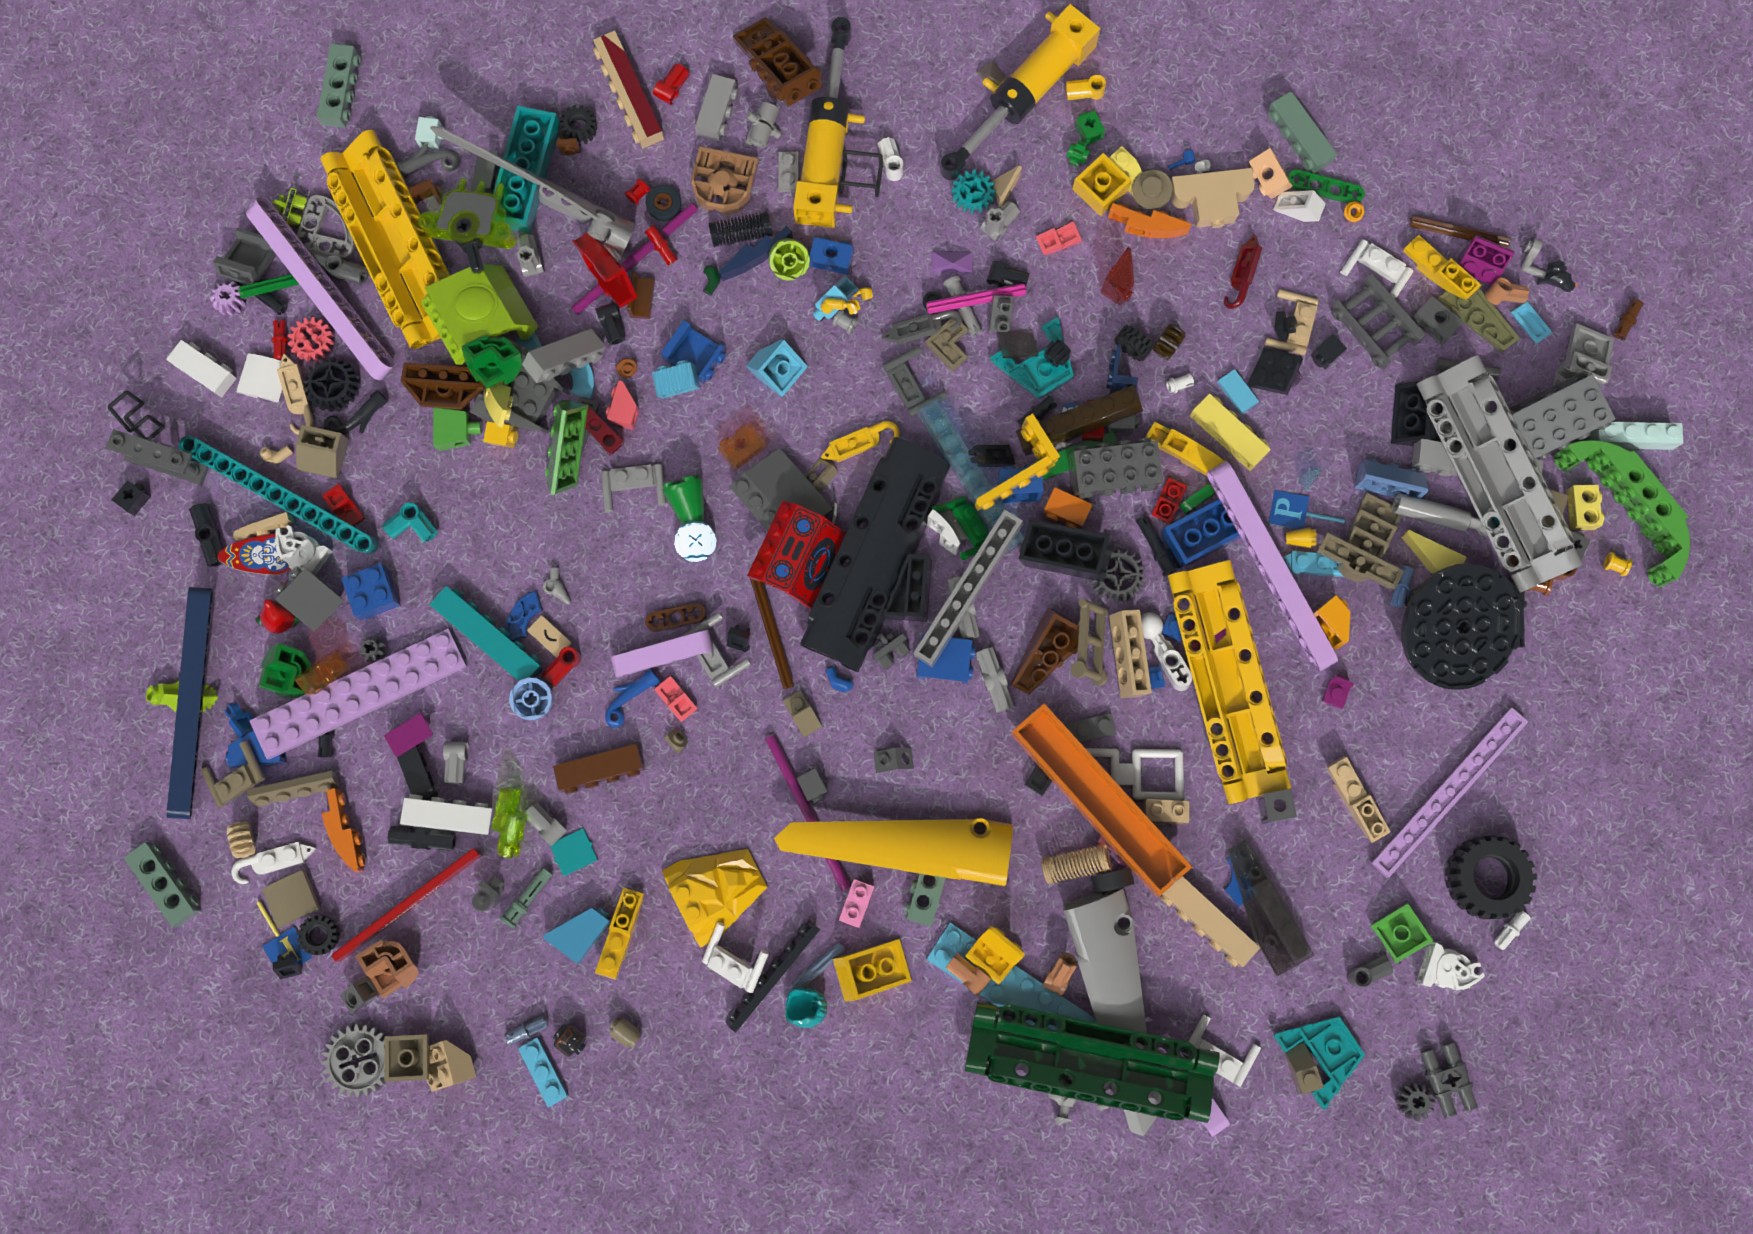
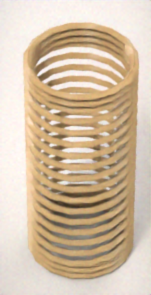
[1041,843,1112,885]

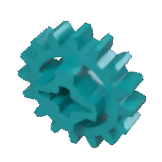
[951,170,995,214]

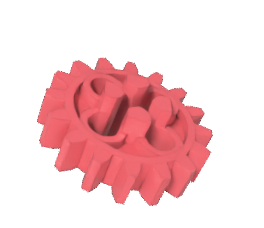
[288,317,334,362]

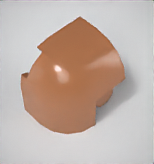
[355,940,419,999]

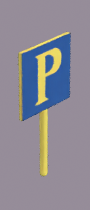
[257,901,312,965]

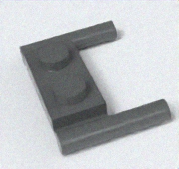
[882,346,947,417]

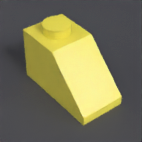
[1109,146,1143,195]

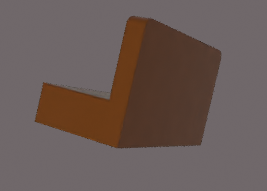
[627,272,655,319]

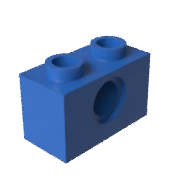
[809,237,854,275]

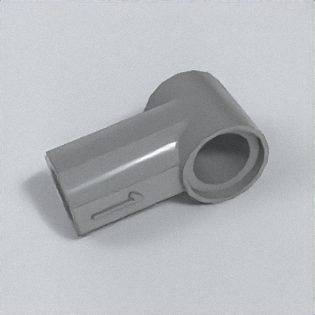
[443,741,469,784]
[523,803,567,846]

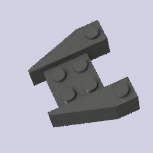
[469,339,570,434]

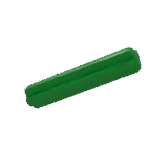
[238,274,299,298]

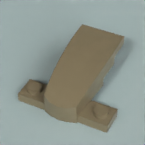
[1317,493,1404,591]

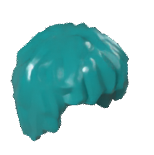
[785,987,828,1028]

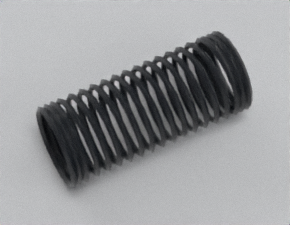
[708,211,773,248]

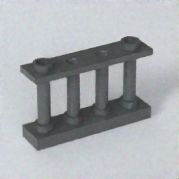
[1331,274,1426,370]
[105,429,209,486]

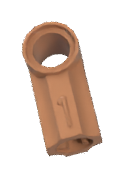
[1485,277,1530,305]
[945,953,991,996]
[1042,953,1078,996]

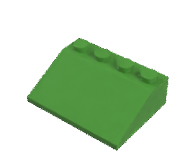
[545,400,588,495]

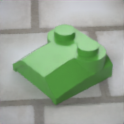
[1370,903,1433,964]

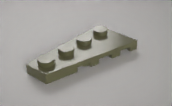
[1437,288,1520,353]

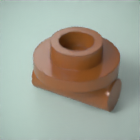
[615,358,637,378]

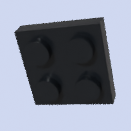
[1248,348,1303,395]

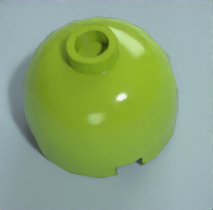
[768,238,810,281]

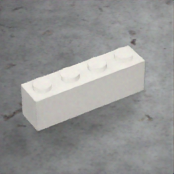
[400,794,492,835]

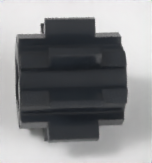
[1044,339,1071,367]

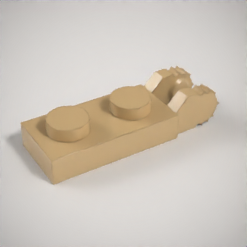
[233,512,295,541]

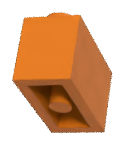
[1043,487,1093,529]

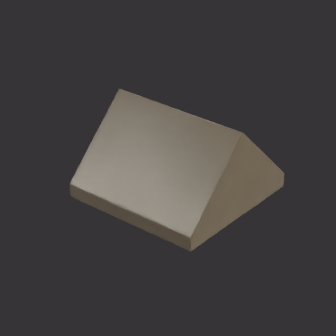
[385,1034,429,1082]

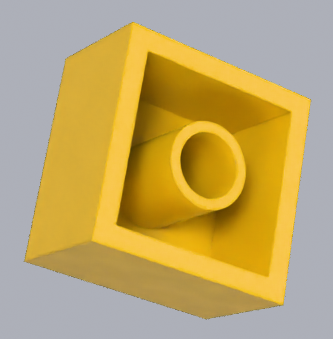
[1072,153,1132,217]

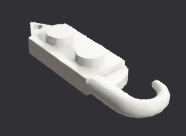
[231,842,316,884]

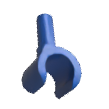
[1168,150,1195,170]

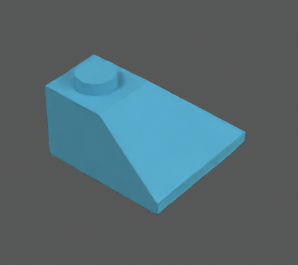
[746,339,808,397]

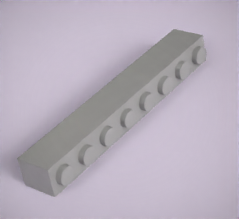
[913,509,1023,668]

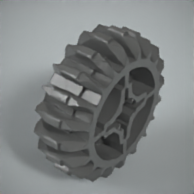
[1090,547,1146,604]

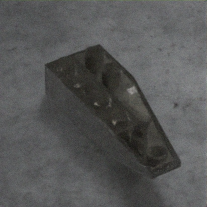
[1228,839,1315,977]

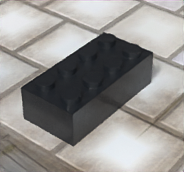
[1019,520,1115,582]

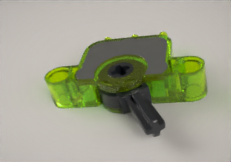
[418,178,518,274]

